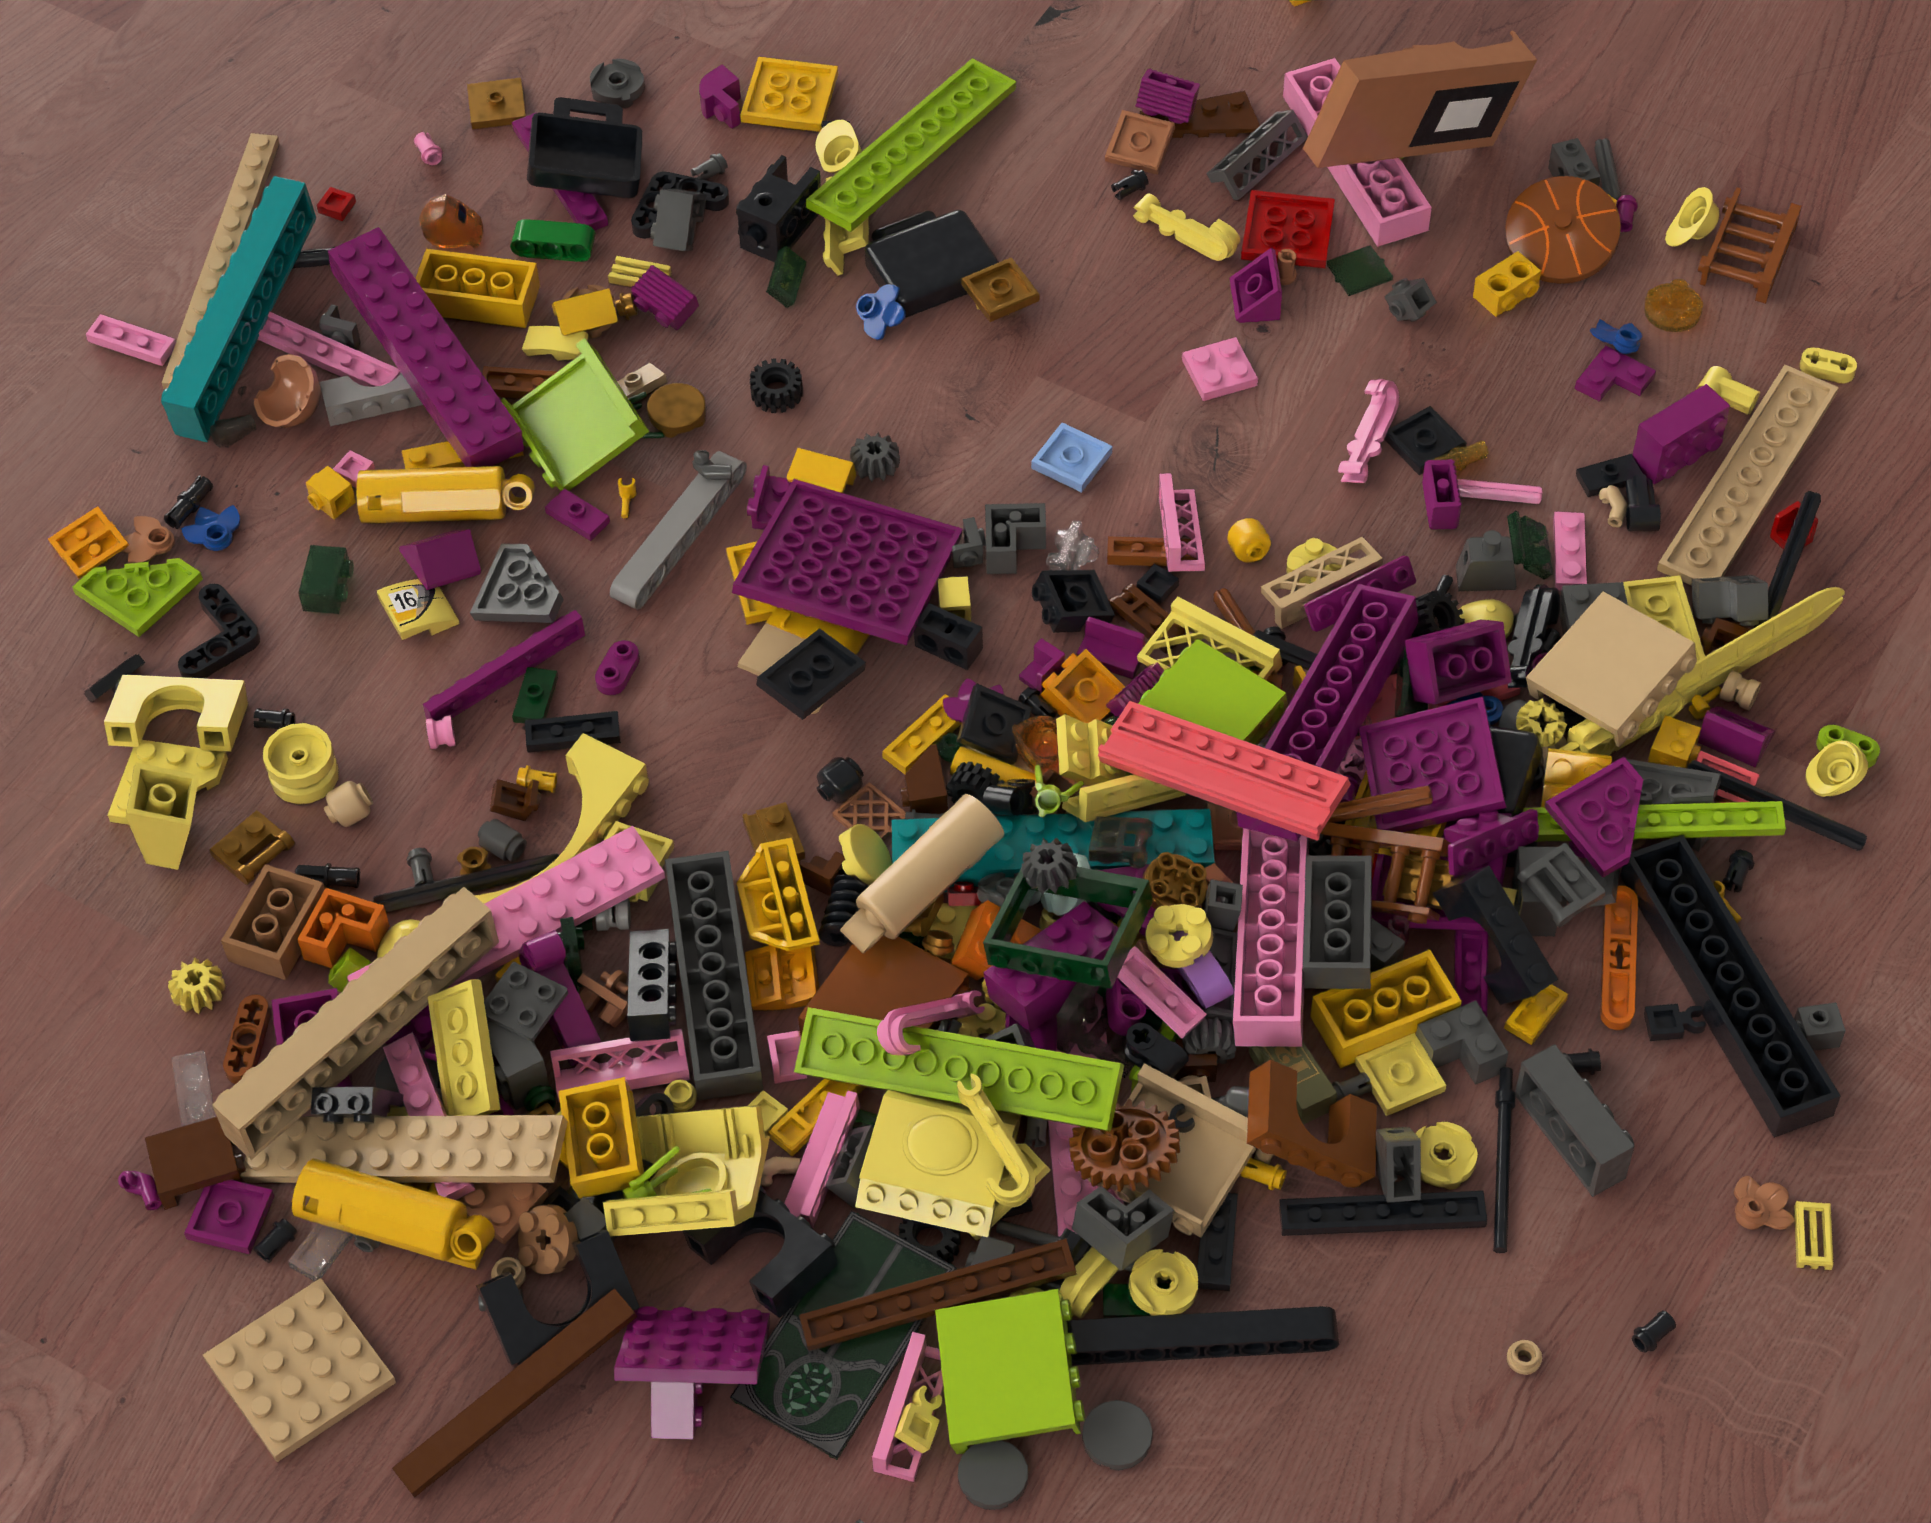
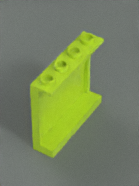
[501,338,650,491]
[1138,638,1288,745]
[935,1289,1085,1454]

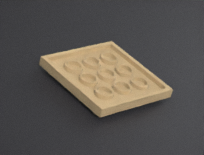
[203,1278,396,1462]

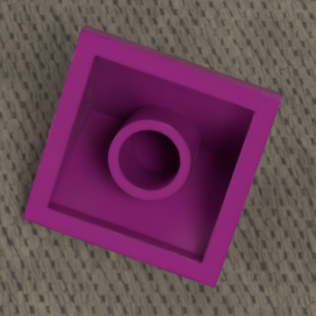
[1229,248,1282,323]
[399,529,481,590]
[1698,706,1775,768]

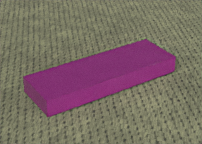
[1454,930,1488,1017]

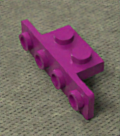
[1304,555,1416,632]
[1444,809,1539,876]

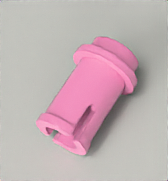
[414,132,443,165]

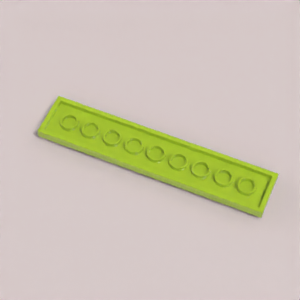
[806,58,1016,232]
[794,1007,1124,1132]

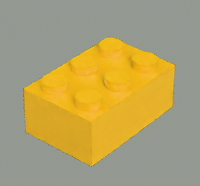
[559,1077,644,1199]

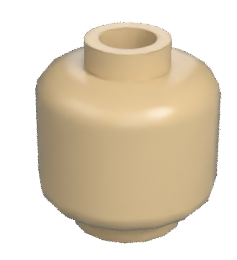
[324,781,373,827]

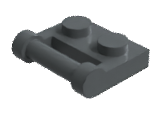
[1517,843,1606,927]

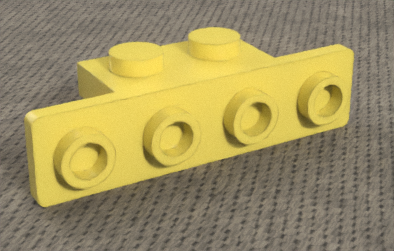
[823,176,869,276]

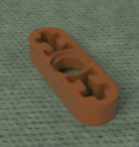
[223,994,271,1084]

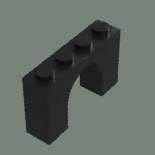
[1433,866,1558,1005]
[683,1185,839,1318]
[476,1229,640,1366]

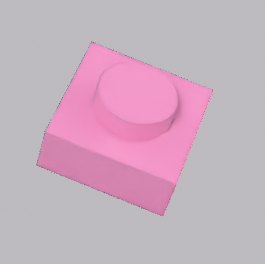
[333,450,375,489]

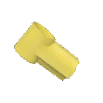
[1696,366,1760,415]

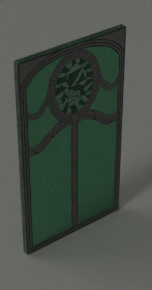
[730,1210,957,1460]

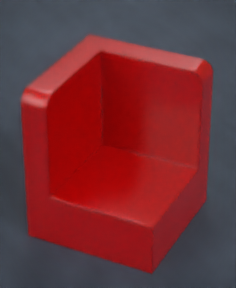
[1770,501,1818,550]

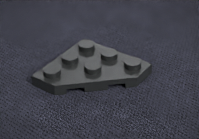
[470,544,564,623]

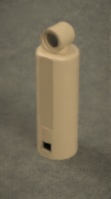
[840,794,1004,954]

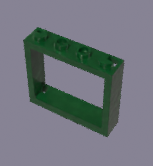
[983,867,1153,989]

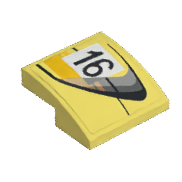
[377,579,459,640]

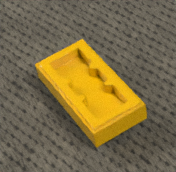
[1504,984,1568,1045]

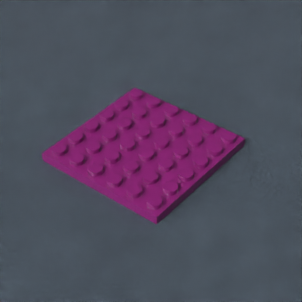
[732,479,963,646]

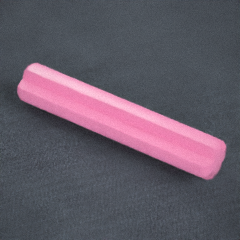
[1457,479,1542,504]

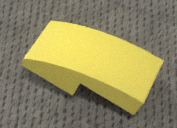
[522,326,589,361]

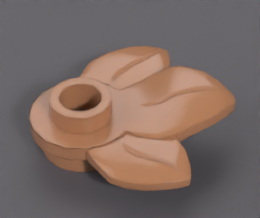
[122,516,175,563]
[1734,1176,1795,1230]

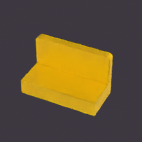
[552,288,618,336]
[787,448,857,493]

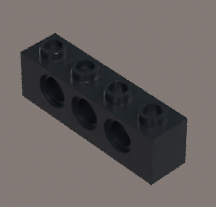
[627,929,677,1041]

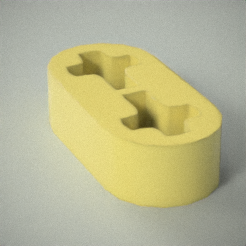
[1800,347,1857,383]

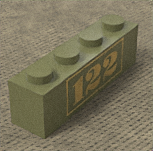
[1232,1023,1337,1125]

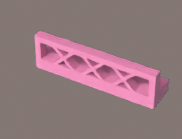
[1159,473,1205,572]
[550,1029,690,1102]
[784,1090,861,1228]
[872,1332,944,1482]

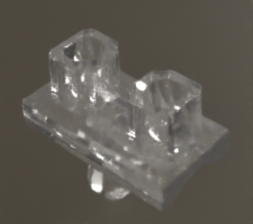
[1046,521,1100,570]

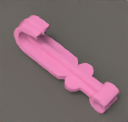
[1338,379,1399,483]
[877,990,985,1056]

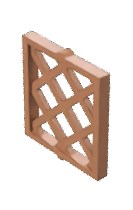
[832,782,905,840]

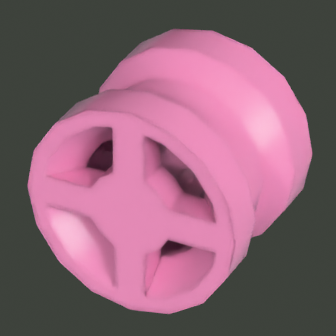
[426,715,456,750]

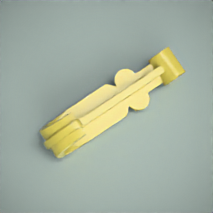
[1133,193,1240,261]
[957,1074,1036,1207]
[1059,1247,1119,1319]

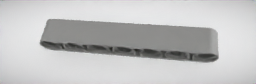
[610,451,747,610]

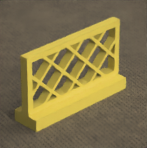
[1137,596,1282,680]

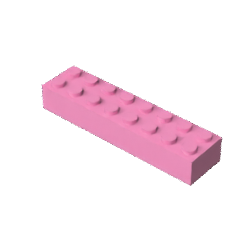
[1283,58,1432,247]
[1233,828,1309,1047]

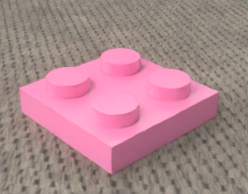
[1182,337,1258,401]

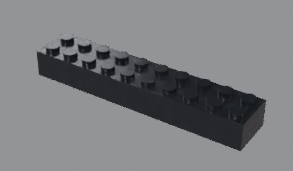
[1620,835,1841,1138]

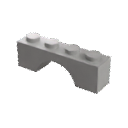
[320,373,423,426]

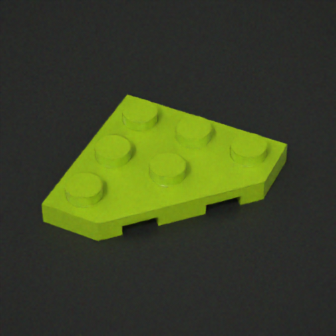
[72,558,203,637]

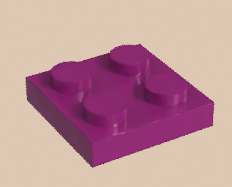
[184,1180,275,1255]

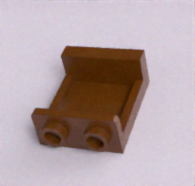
[145,1116,246,1210]

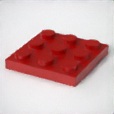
[1241,190,1335,269]

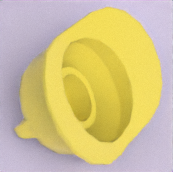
[815,120,862,174]
[1665,187,1720,247]

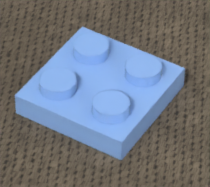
[1031,422,1112,493]

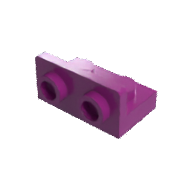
[747,465,792,530]

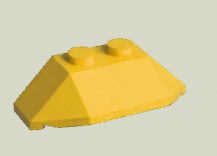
[736,837,820,951]

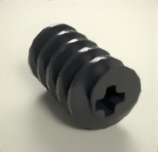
[818,875,869,947]

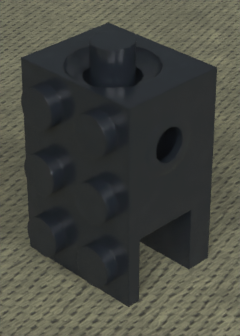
[736,155,821,264]

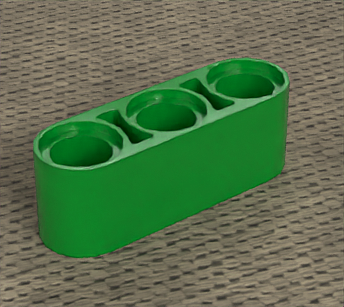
[510,219,596,262]

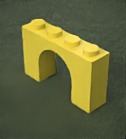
[104,675,248,752]

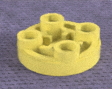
[839,824,892,886]

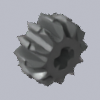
[850,432,900,482]
[1021,838,1078,895]
[1182,1017,1236,1064]

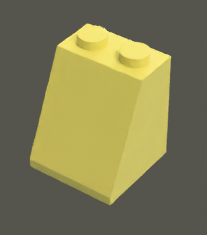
[125,763,199,870]

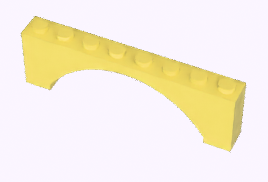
[474,733,649,966]

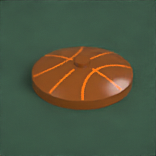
[1505,176,1620,284]

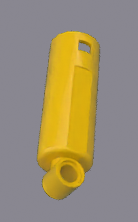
[356,466,535,523]
[292,1158,495,1261]

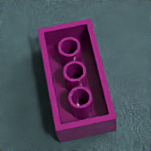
[983,901,1119,1033]

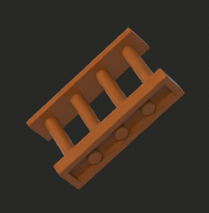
[1698,187,1802,304]
[1320,822,1451,924]

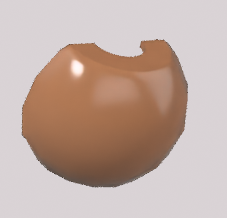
[254,354,321,428]

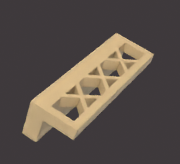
[1261,537,1383,629]

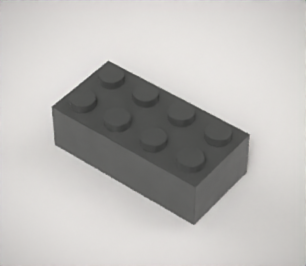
[1303,856,1372,989]
[1515,1044,1635,1197]

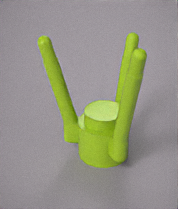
[1035,765,1084,817]
[622,1146,712,1199]

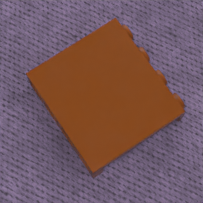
[798,935,971,1035]

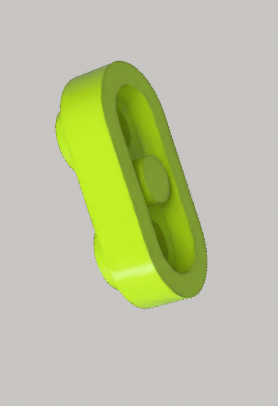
[1816,725,1880,768]

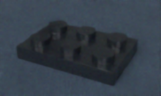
[756,628,866,720]

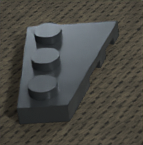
[1627,759,1721,805]

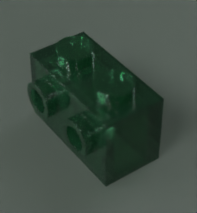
[298,545,354,614]

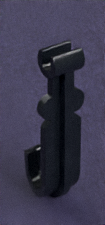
[1508,584,1560,688]

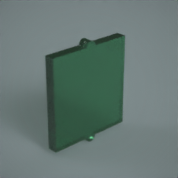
[1327,245,1393,296]

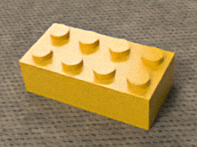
[415,249,540,328]
[1310,950,1461,1069]

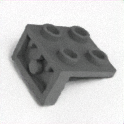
[484,961,568,1041]

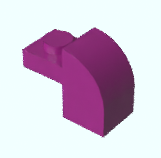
[699,64,741,129]

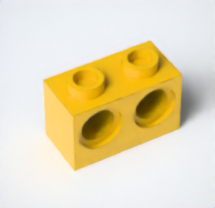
[1473,251,1541,317]

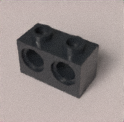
[914,603,983,670]

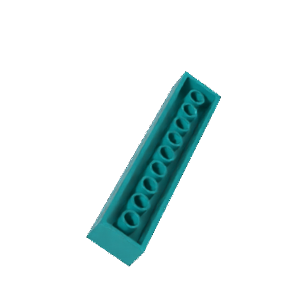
[161,176,317,442]
[891,809,1215,892]

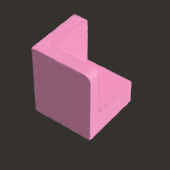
[767,1031,807,1084]

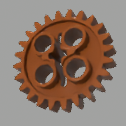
[1069,1099,1181,1192]

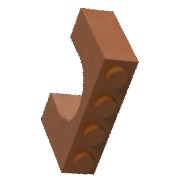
[1247,1060,1377,1188]

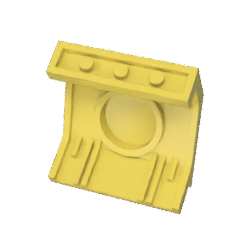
[855,1090,1021,1237]
[603,1105,770,1237]

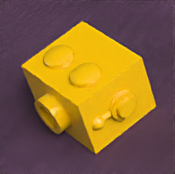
[1648,715,1701,768]

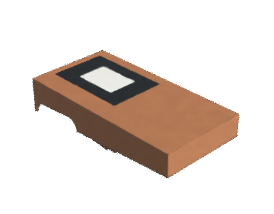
[1303,31,1537,168]

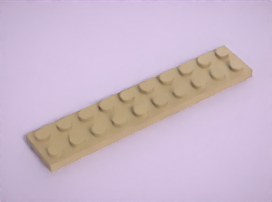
[1657,365,1839,586]
[240,1115,568,1183]

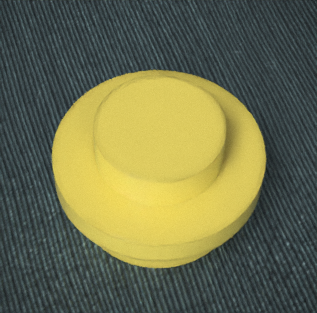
[664,1079,697,1112]

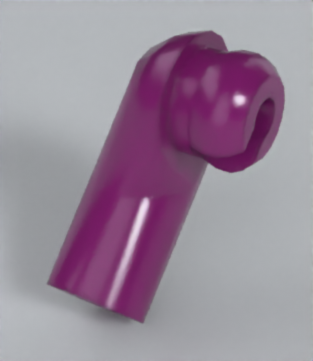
[118,1171,162,1210]

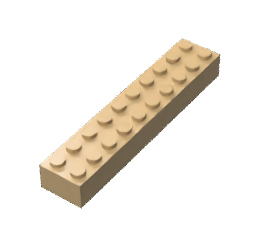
[212,887,499,1160]

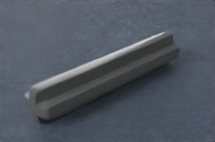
[1594,139,1621,200]

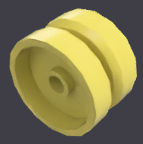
[263,723,339,804]

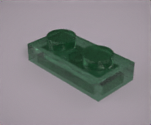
[766,246,807,308]

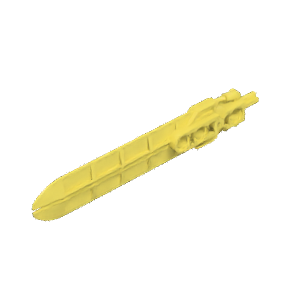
[1546,587,1845,759]

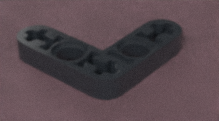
[631,171,729,239]
[178,583,260,679]

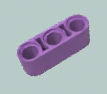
[1173,931,1234,1009]

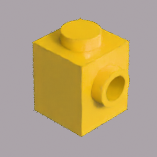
[306,466,356,519]

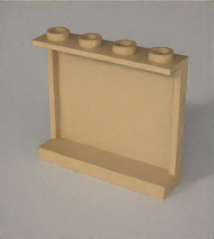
[1526,591,1697,747]
[1087,1063,1256,1237]

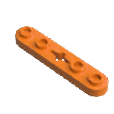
[1600,885,1638,1030]

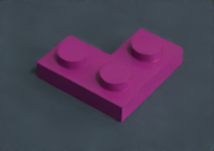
[1574,345,1656,402]

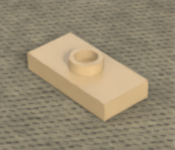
[617,363,667,398]

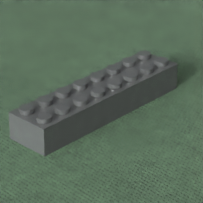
[665,851,763,1101]

